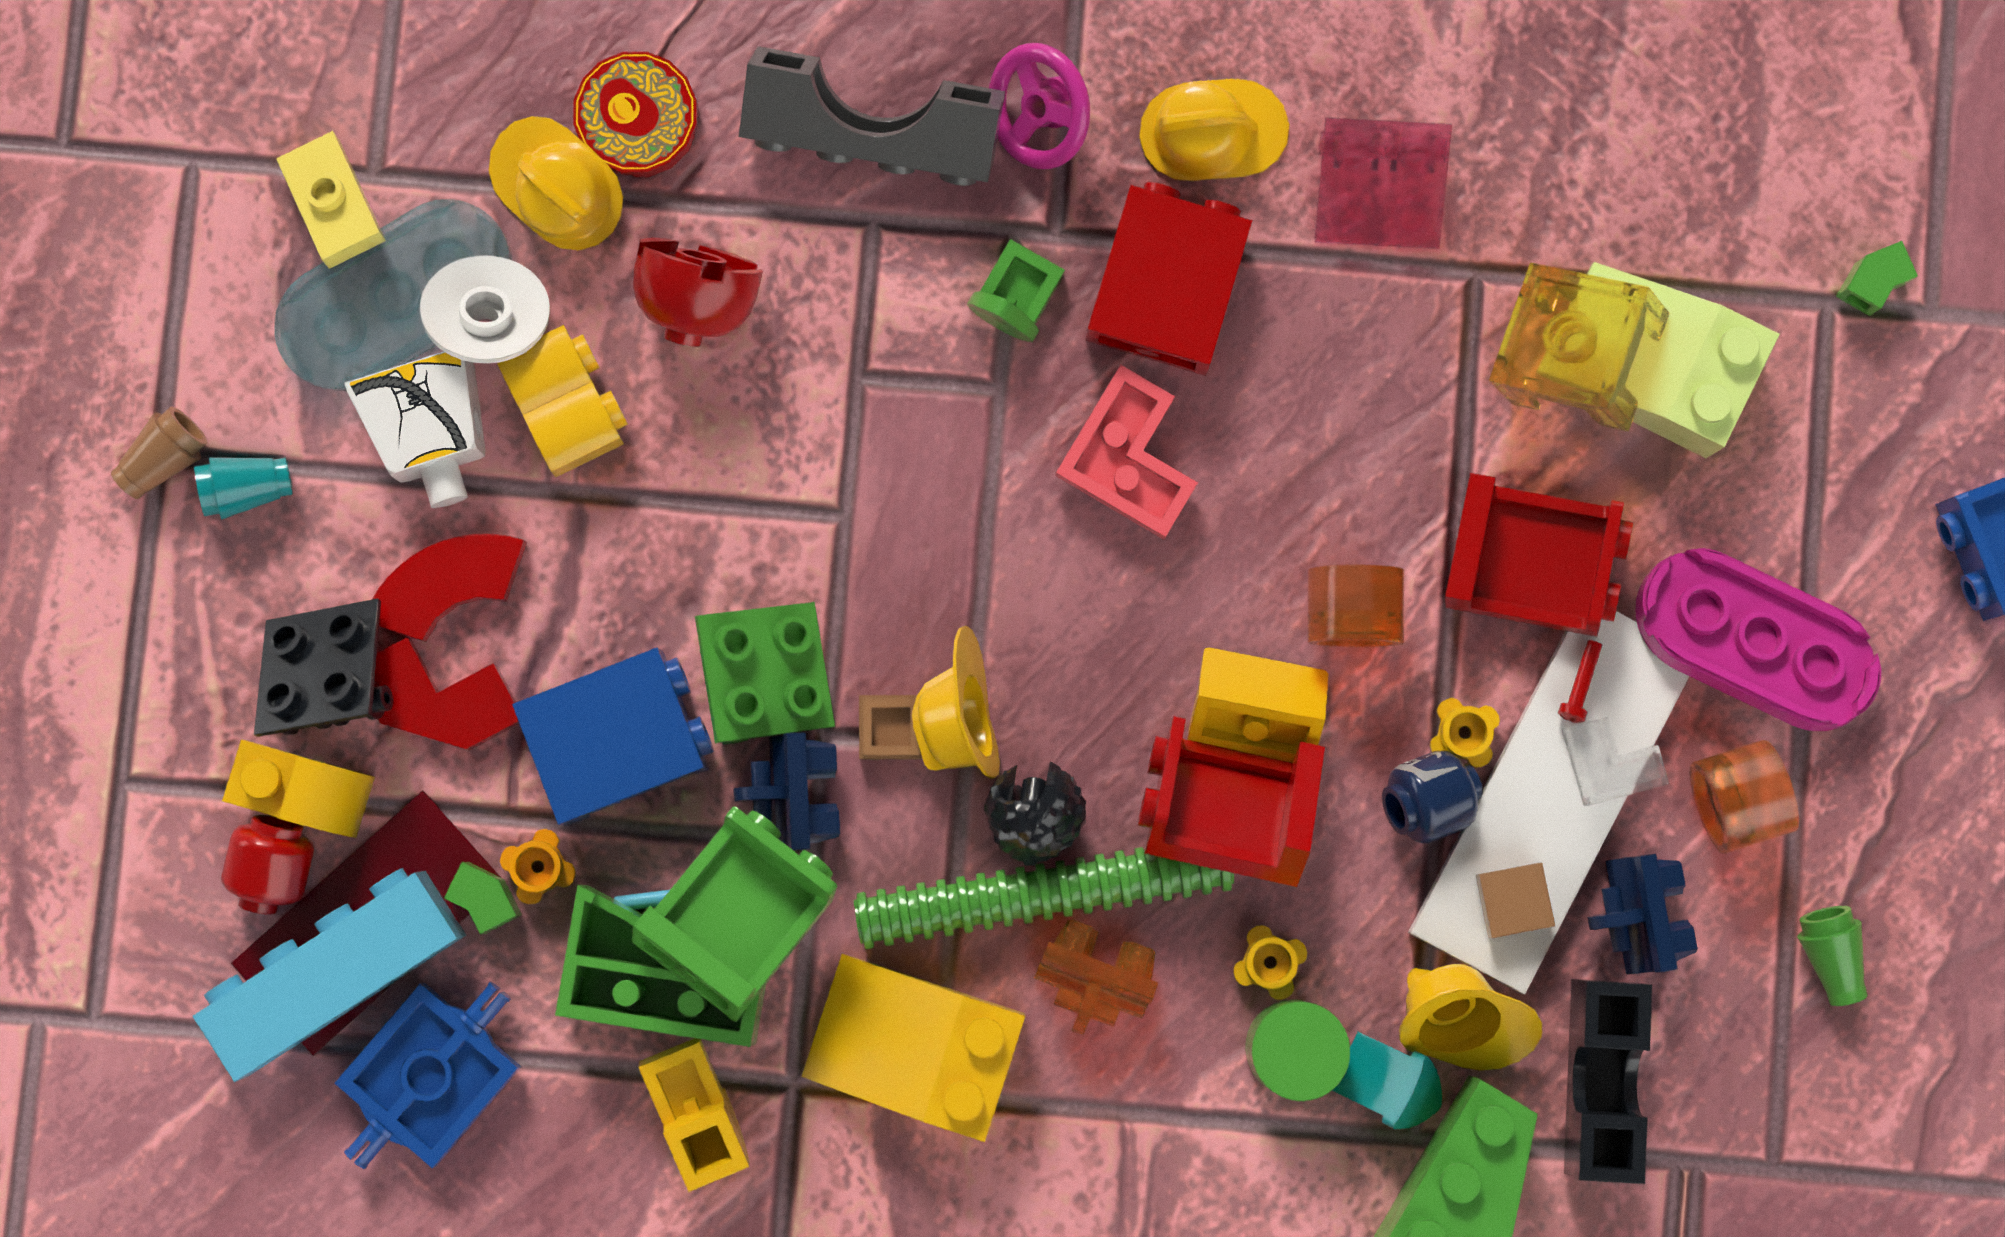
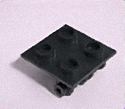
[254,598,393,737]

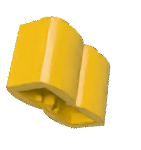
[497,325,628,477]

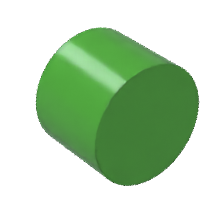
[1245,999,1350,1101]

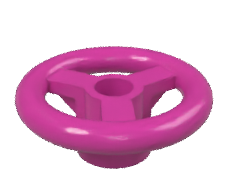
[989,43,1090,169]

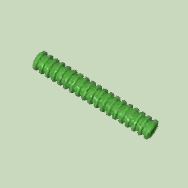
[854,847,1234,949]

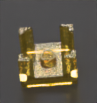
[1488,262,1670,432]

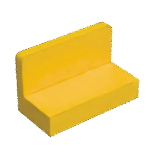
[1187,648,1329,763]

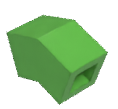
[1836,241,1918,316]
[444,862,522,934]

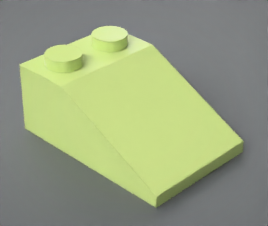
[1537,262,1780,458]

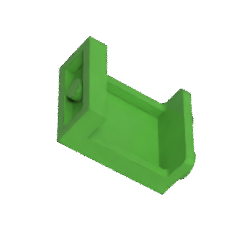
[632,806,837,1022]

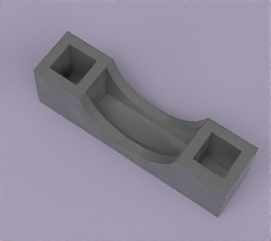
[738,46,1005,186]

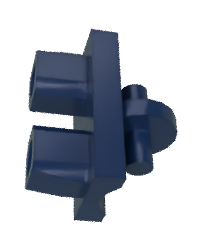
[733,733,840,851]
[1587,853,1698,975]

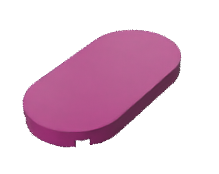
[1635,548,1882,731]

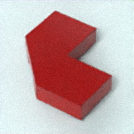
[374,637,519,750]

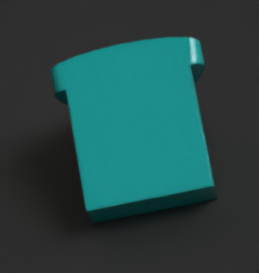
[1332,1031,1442,1129]

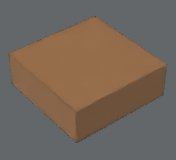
[859,695,923,760]
[1475,862,1555,938]

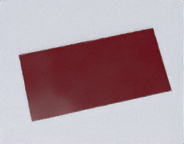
[231,790,501,1056]

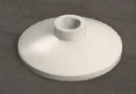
[420,256,550,364]

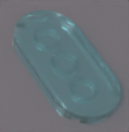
[274,199,512,391]

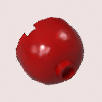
[633,238,763,347]

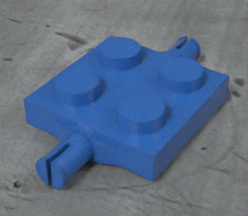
[334,982,522,1169]

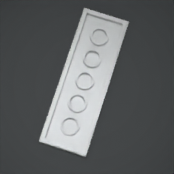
[1408,611,1689,995]

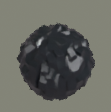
[984,762,1086,866]

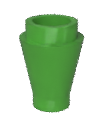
[1797,906,1868,1006]

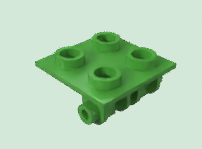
[695,602,835,745]

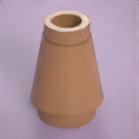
[111,407,207,499]

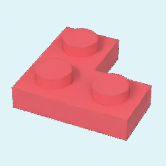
[1055,364,1198,540]

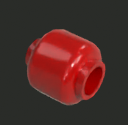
[221,815,314,915]

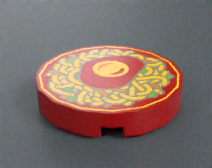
[573,51,698,177]

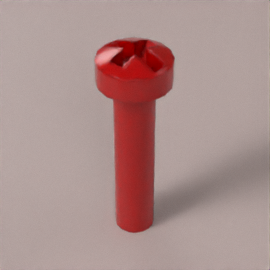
[1557,640,1603,723]

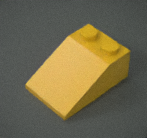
[801,953,1025,1142]

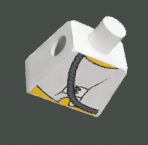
[345,352,485,508]

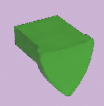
[967,239,1065,342]

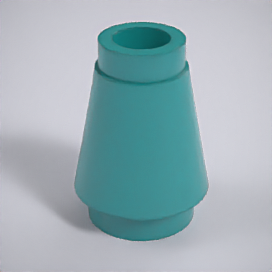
[194,457,293,520]

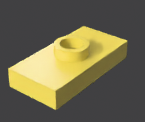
[276,131,386,269]

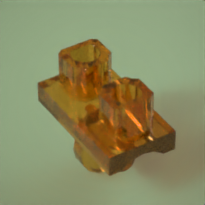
[1034,919,1158,1036]

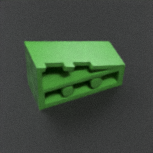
[555,885,766,1047]
[1374,1075,1538,1237]

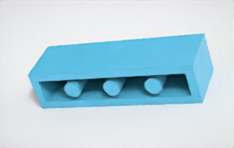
[193,868,467,1082]

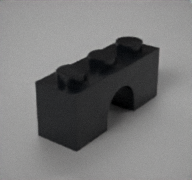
[1564,979,1652,1184]

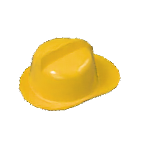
[1139,79,1289,181]
[489,116,623,251]
[912,625,1000,779]
[1399,964,1542,1071]

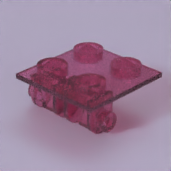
[1314,117,1452,249]

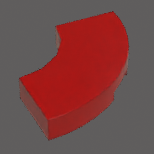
[372,534,527,642]

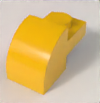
[222,739,375,838]
[638,1038,749,1192]

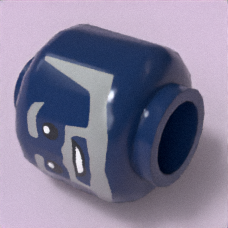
[1382,751,1483,843]

